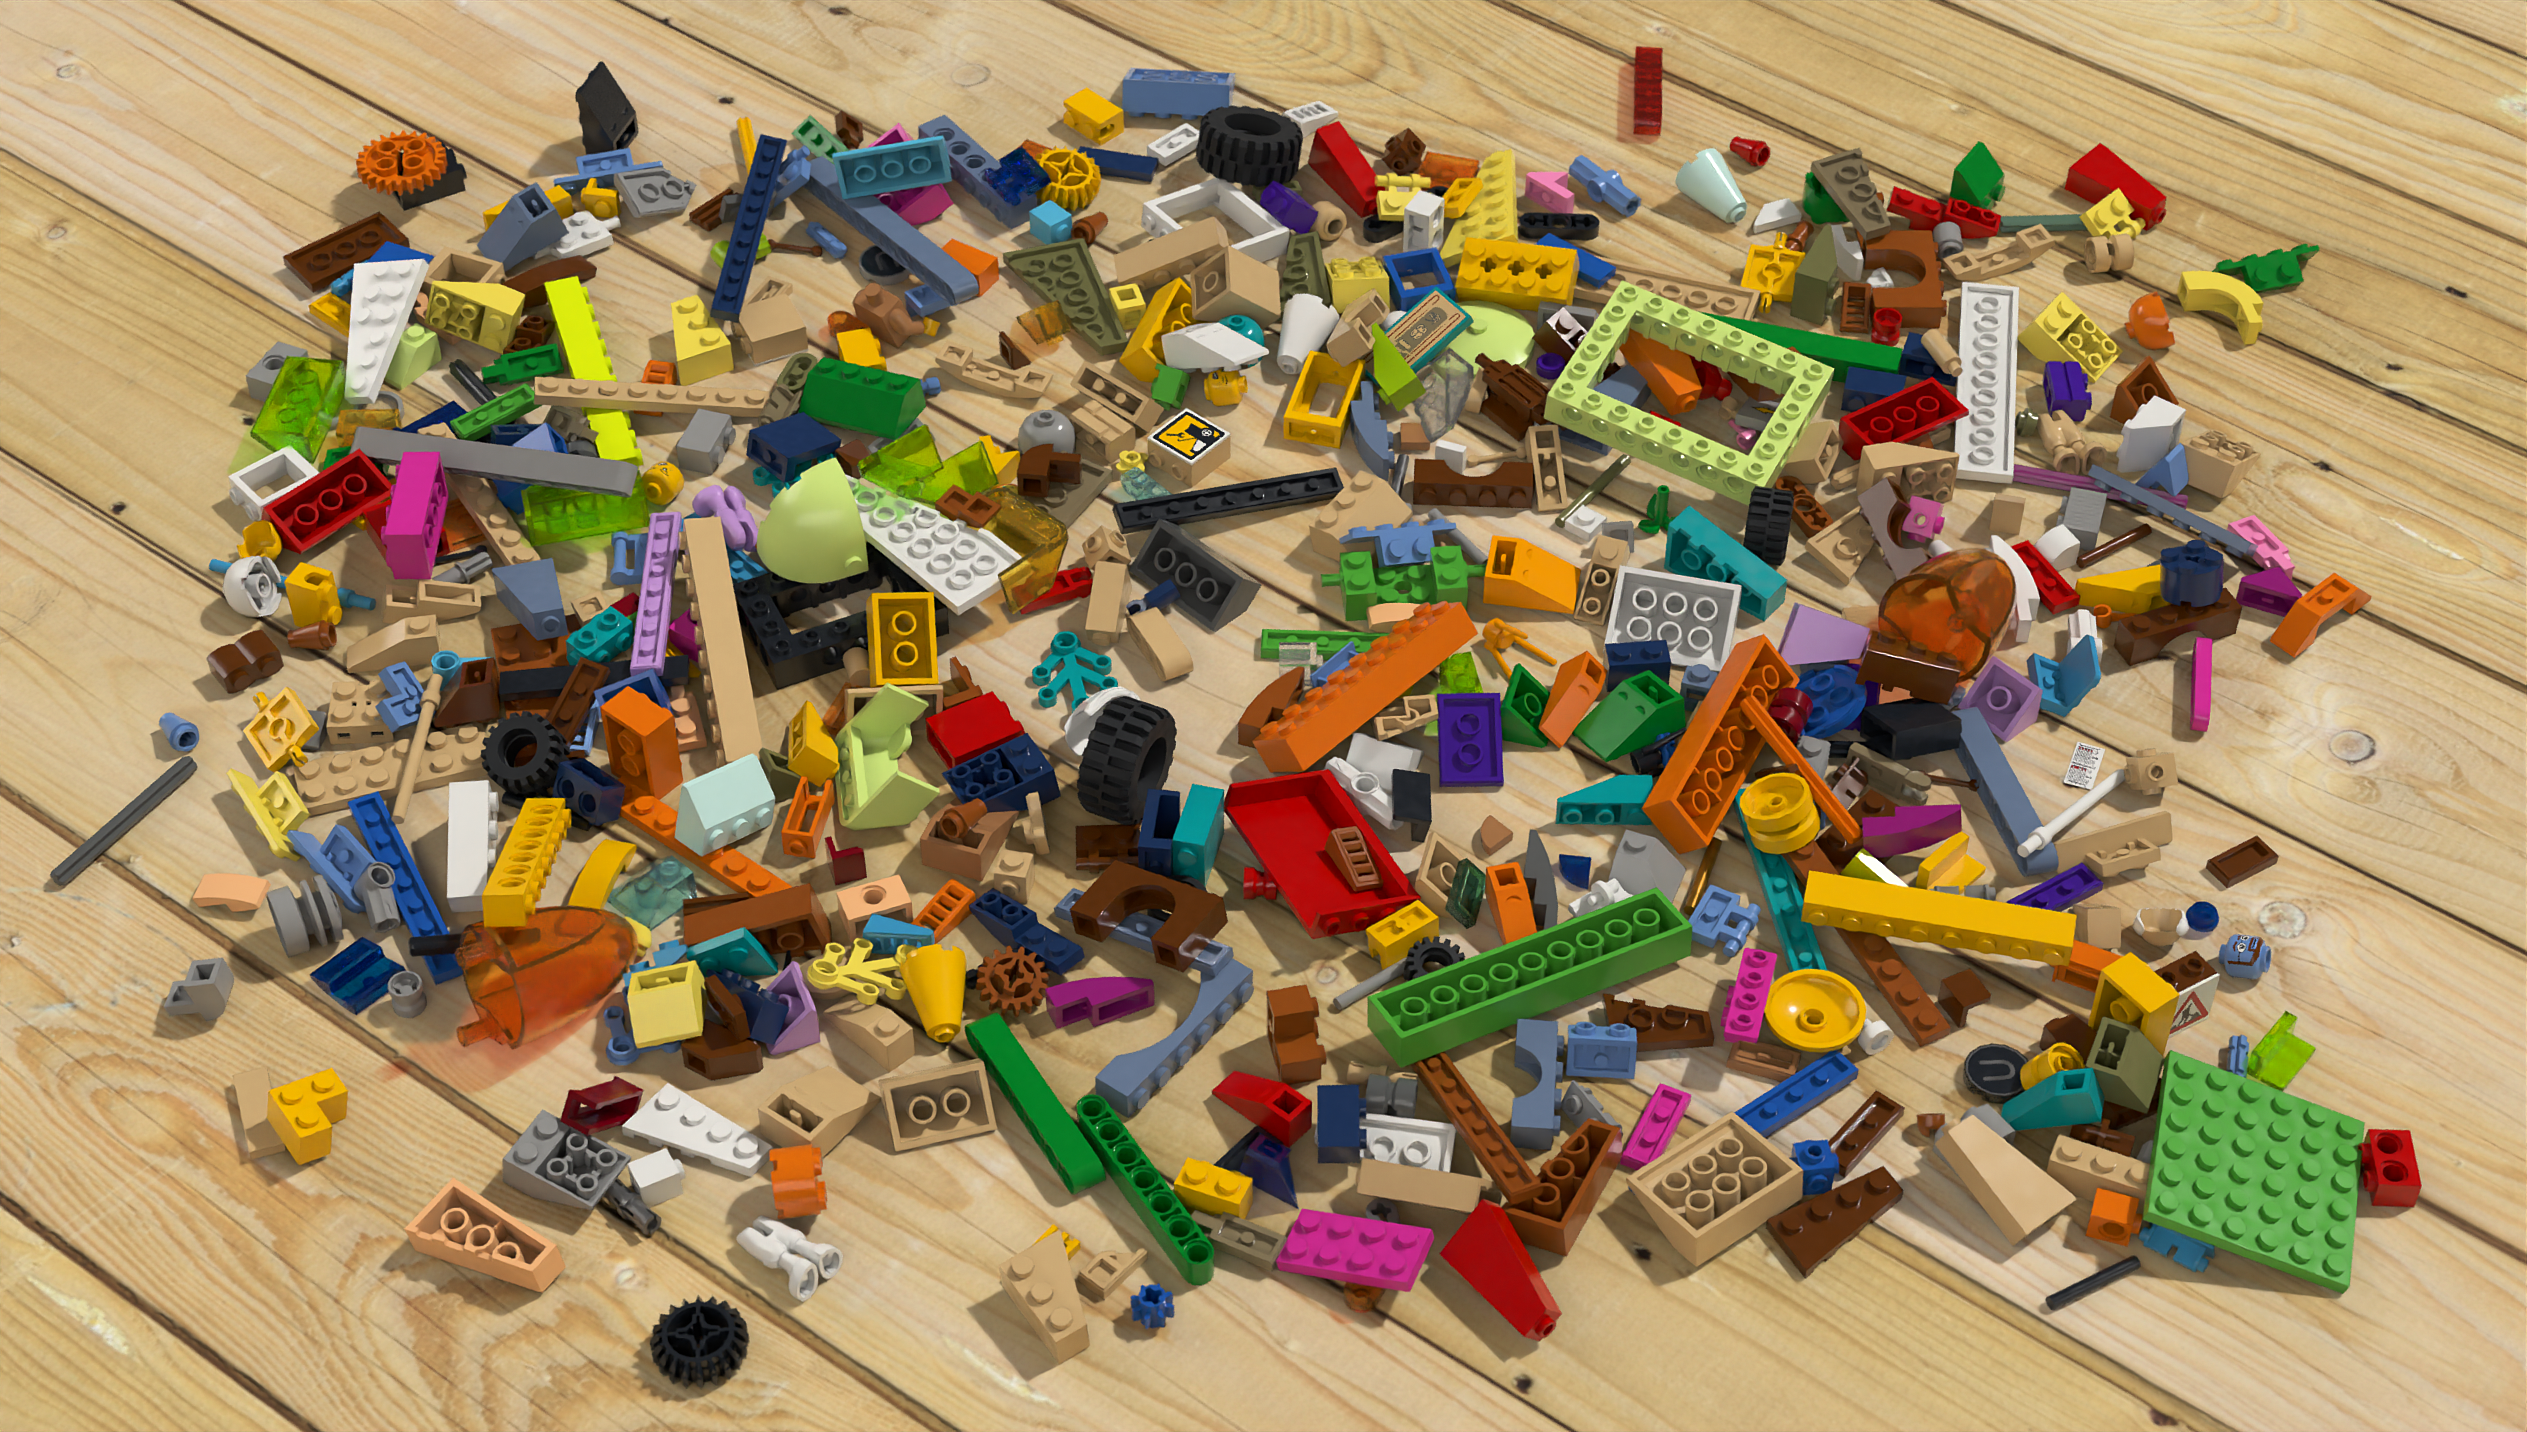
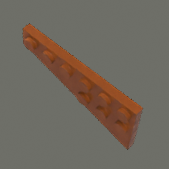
[491,614,581,767]

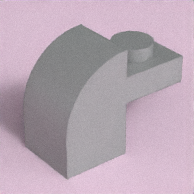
[164,958,234,1021]

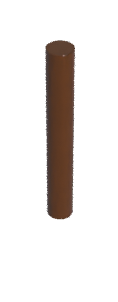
[2076,523,2152,568]

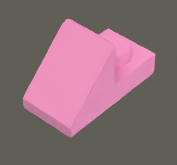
[1525,172,1574,214]

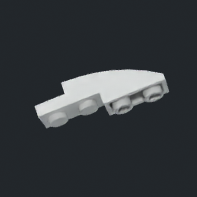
[1983,535,2040,642]

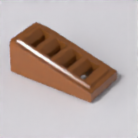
[1839,282,1871,334]
[1324,826,1384,892]

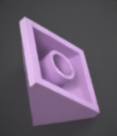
[1958,656,2043,742]
[766,961,821,1055]

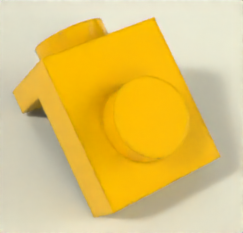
[581,178,621,218]

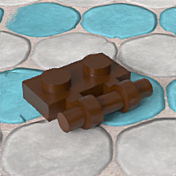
[1076,824,1140,873]

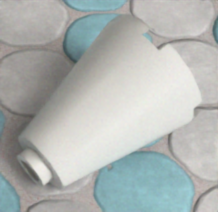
[1277,294,1339,374]

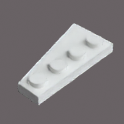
[622,1083,773,1177]
[1314,1113,1457,1172]

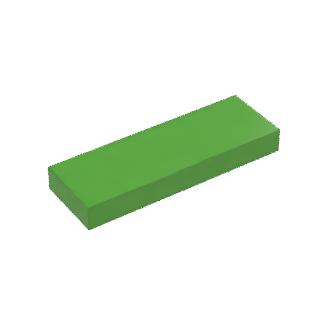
[450,383,542,441]

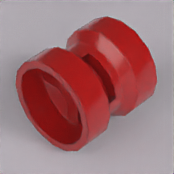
[1871,308,1902,347]
[1243,867,1277,900]

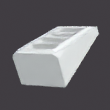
[1282,101,1338,138]

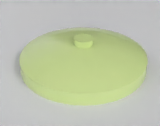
[1428,300,1535,383]

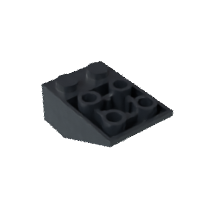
[575,61,639,155]

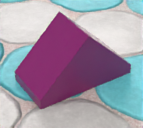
[2236,567,2302,617]

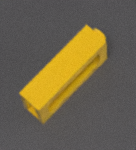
[1283,350,1366,449]

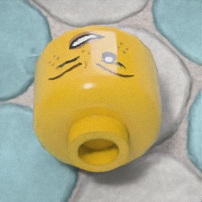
[1204,368,1248,407]
[640,462,684,505]

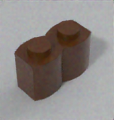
[207,630,284,694]

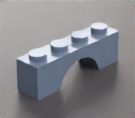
[1510,1019,1564,1150]

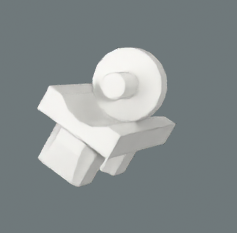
[1568,878,1633,918]

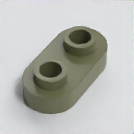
[777,353,818,396]

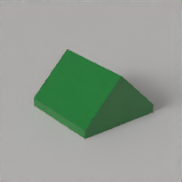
[1501,663,1550,748]

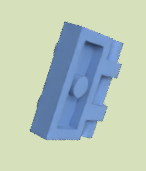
[774,146,811,208]
[1688,884,1761,957]

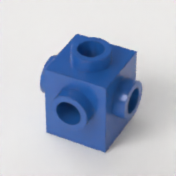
[1789,1140,1839,1196]

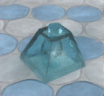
[607,855,697,931]

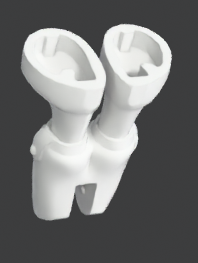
[736,1215,843,1301]

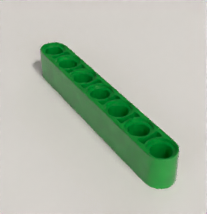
[964,1012,1106,1195]
[1077,1094,1214,1286]

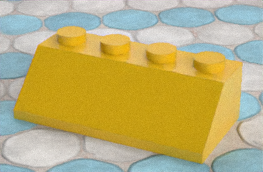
[1119,277,1213,383]

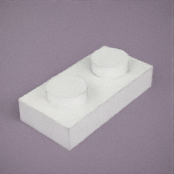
[1147,123,1199,166]

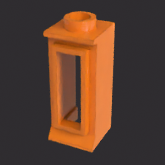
[781,776,835,858]
[2049,939,2123,993]

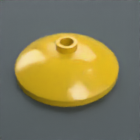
[1764,969,1866,1052]

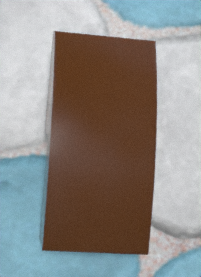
[503,315,555,355]

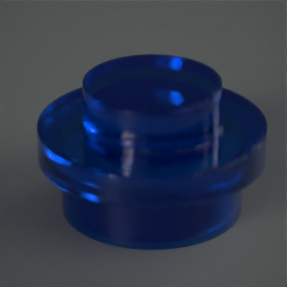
[2185,901,2219,932]

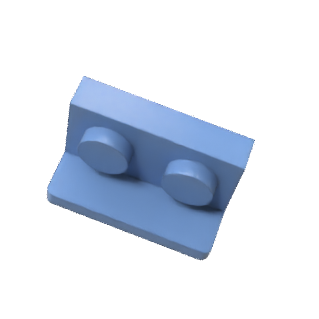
[904,284,971,317]
[1566,1022,1637,1079]

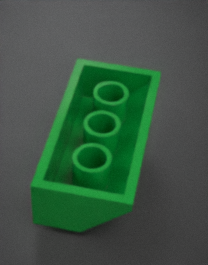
[798,357,926,441]

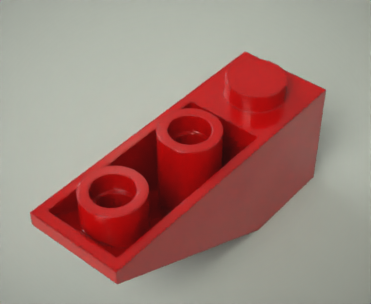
[1212,1071,1312,1148]

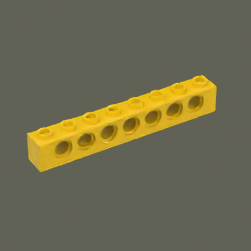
[482,798,572,927]

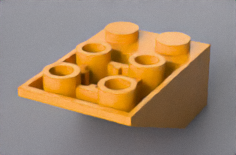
[1483,535,1581,614]

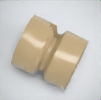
[2084,233,2134,273]

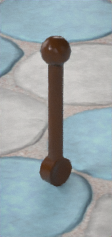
[767,239,822,257]
[1918,770,1979,792]

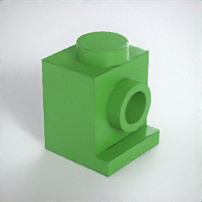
[1151,363,1191,411]

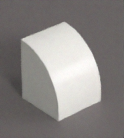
[2034,524,2080,571]

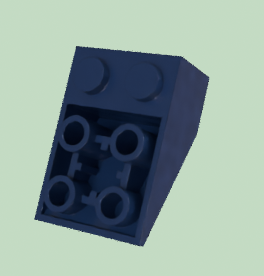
[942,733,1061,813]

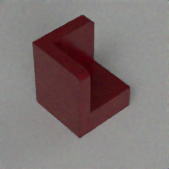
[825,836,867,886]

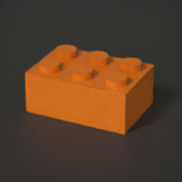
[600,686,683,800]

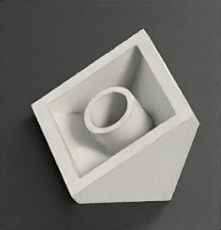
[1346,732,1424,795]

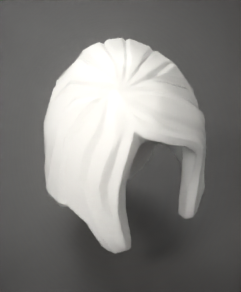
[1064,686,1141,757]

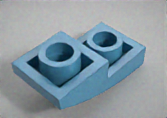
[623,940,689,987]

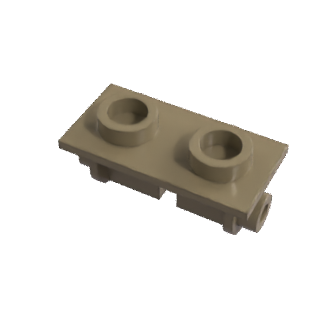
[758,384,803,427]

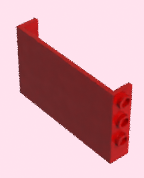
[1224,769,1421,939]

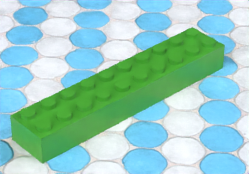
[1367,887,1693,1068]

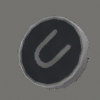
[859,245,910,285]

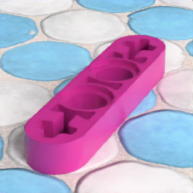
[2190,637,2212,732]

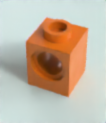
[2085,1188,2143,1247]

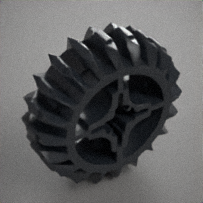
[650,1295,750,1390]

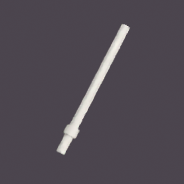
[2017,769,2125,857]

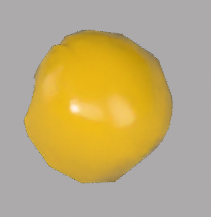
[236,520,283,562]

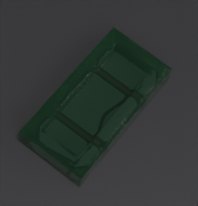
[1445,858,1486,929]

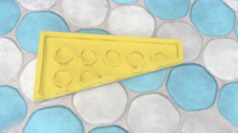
[1440,149,1518,268]

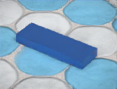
[1534,233,1616,288]

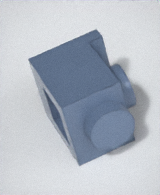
[1680,664,1718,712]

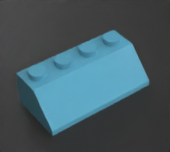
[832,136,952,199]

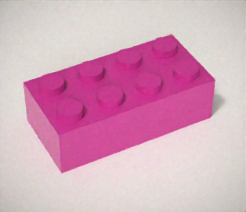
[381,452,449,579]

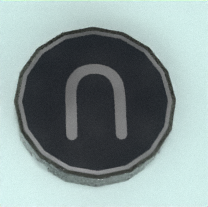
[1963,1043,2028,1104]

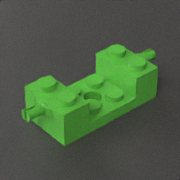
[1321,545,1486,621]

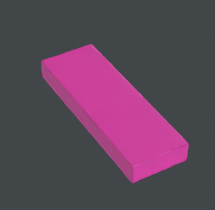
[1620,1083,1692,1170]

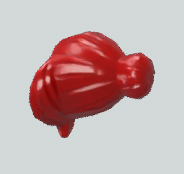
[1689,355,1733,401]

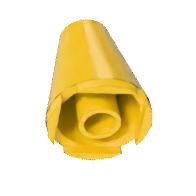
[899,944,967,1042]

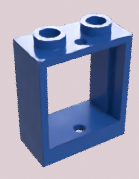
[1383,247,1456,312]

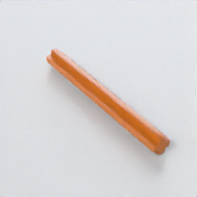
[1740,695,1863,844]

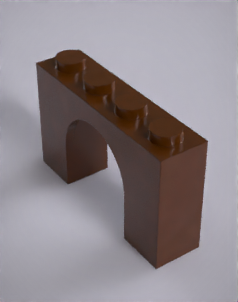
[1070,860,1228,973]

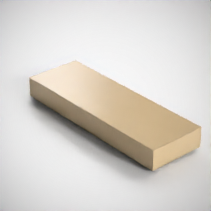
[232,1066,286,1160]

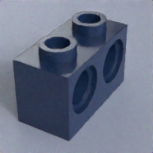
[552,758,626,826]

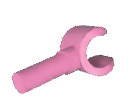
[1728,419,1756,450]

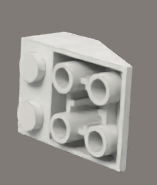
[1161,323,1269,373]

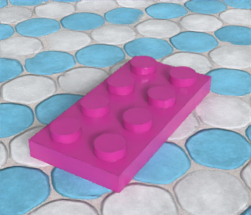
[1276,1208,1434,1292]

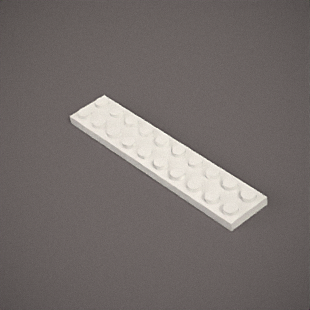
[1954,282,2019,484]

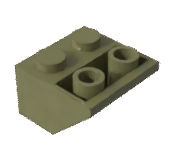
[2085,1017,2165,1114]

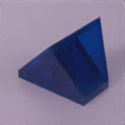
[1239,1134,1299,1209]

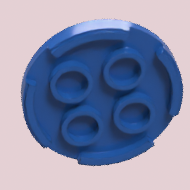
[1795,665,1867,740]

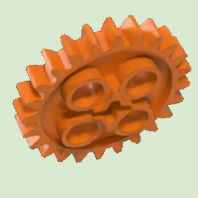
[356,130,448,196]

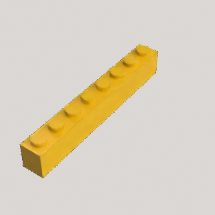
[1801,870,2077,966]

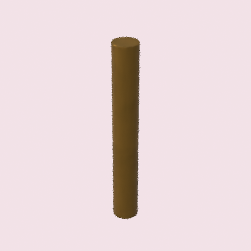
[1684,837,1722,915]

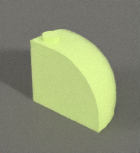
[757,457,869,583]

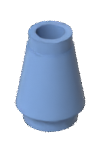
[159,712,199,752]

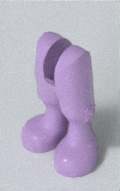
[692,485,758,552]

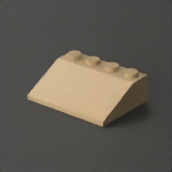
[1626,1111,1803,1267]

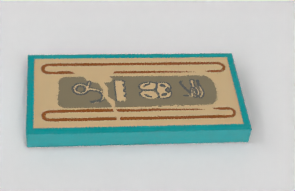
[1357,286,1474,389]

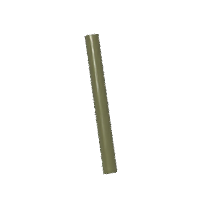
[1555,454,1631,528]

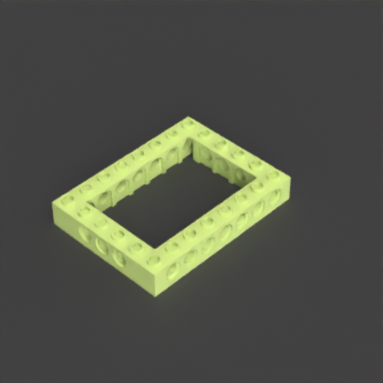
[1544,280,1834,506]

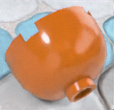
[2124,291,2175,350]

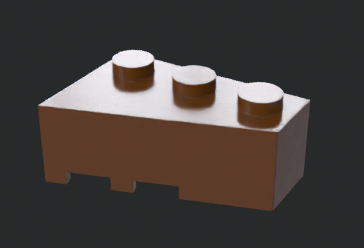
[1855,630,1962,705]

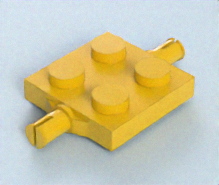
[1740,232,1806,314]
[243,686,319,773]

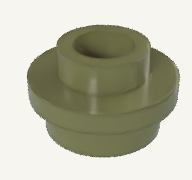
[2015,408,2038,437]

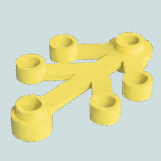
[806,938,918,1005]

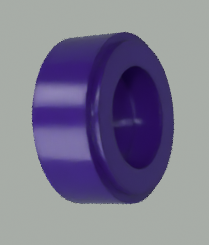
[1536,353,1565,380]

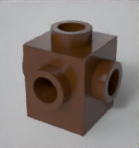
[1382,128,1426,176]

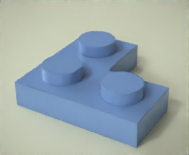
[375,661,436,733]

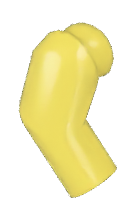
[618,916,652,957]

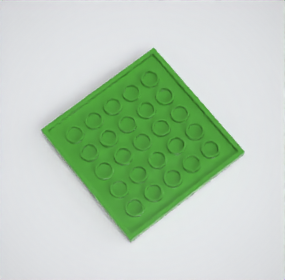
[2142,1050,2365,1294]

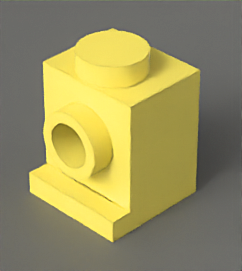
[1109,283,1146,330]

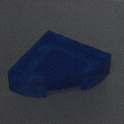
[1558,854,1592,889]

